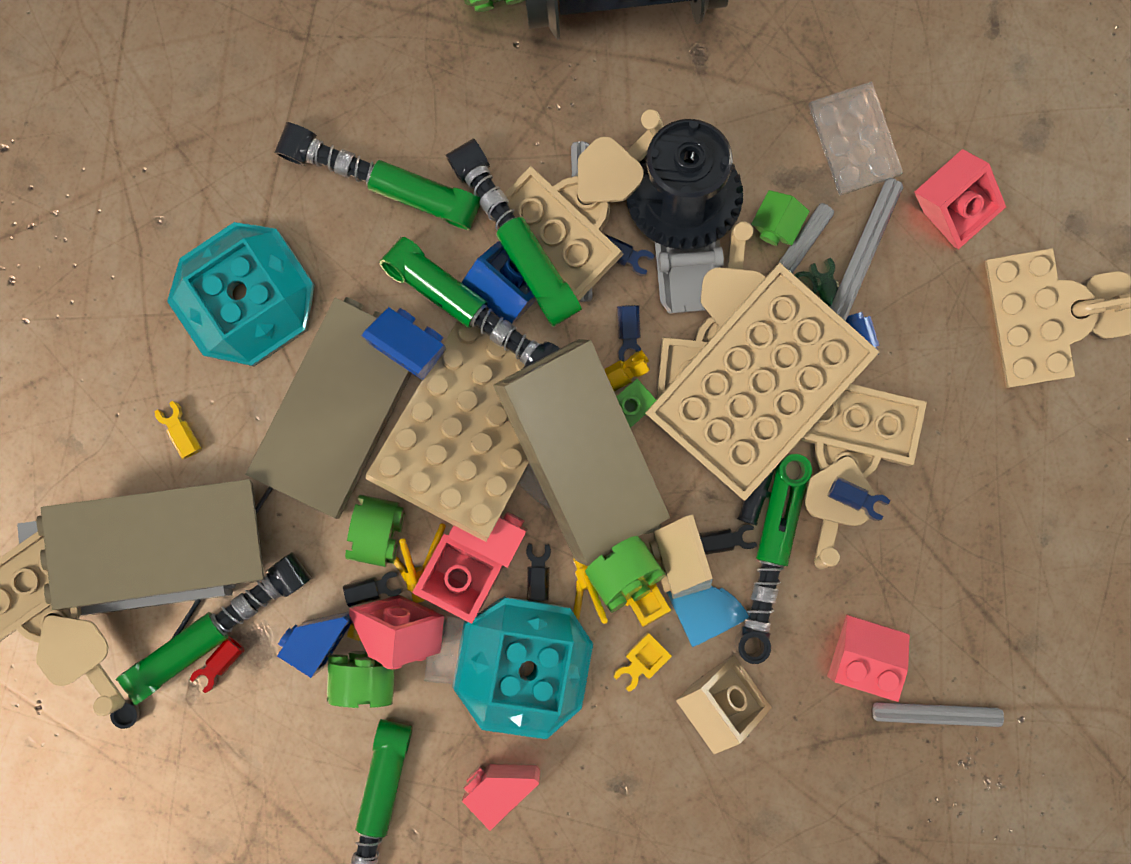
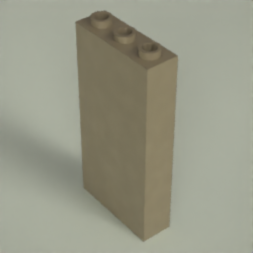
[245,297,412,519]
[493,339,670,566]
[36,479,265,610]

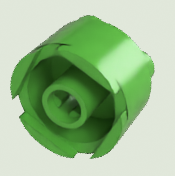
[345,495,405,567]
[585,536,666,613]
[327,651,395,708]

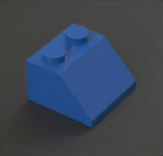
[461,241,536,324]
[361,307,446,380]
[277,612,353,678]

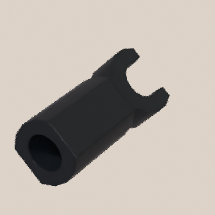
[699,524,757,555]
[526,544,551,601]
[343,571,403,607]

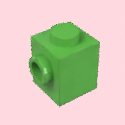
[751,190,810,246]
[616,379,656,428]

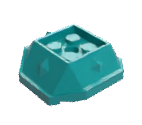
[167,222,315,366]
[452,596,593,739]

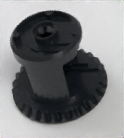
[626,119,743,250]

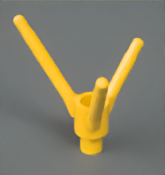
[394,523,446,603]
[573,558,630,624]

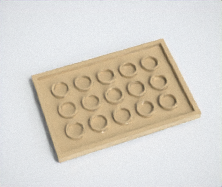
[645,263,879,501]
[366,320,529,542]

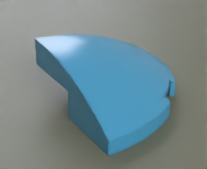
[666,586,749,647]

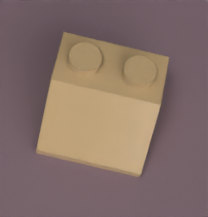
[650,514,713,599]
[676,655,772,755]

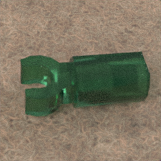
[809,258,840,307]

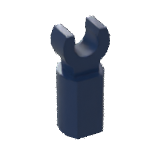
[604,233,655,276]
[617,305,642,362]
[827,476,890,521]

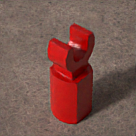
[190,636,245,693]

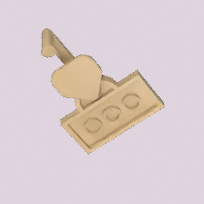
[491,109,664,301]
[656,221,765,400]
[985,248,1131,388]
[800,384,927,570]
[0,531,125,716]

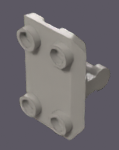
[655,239,724,314]

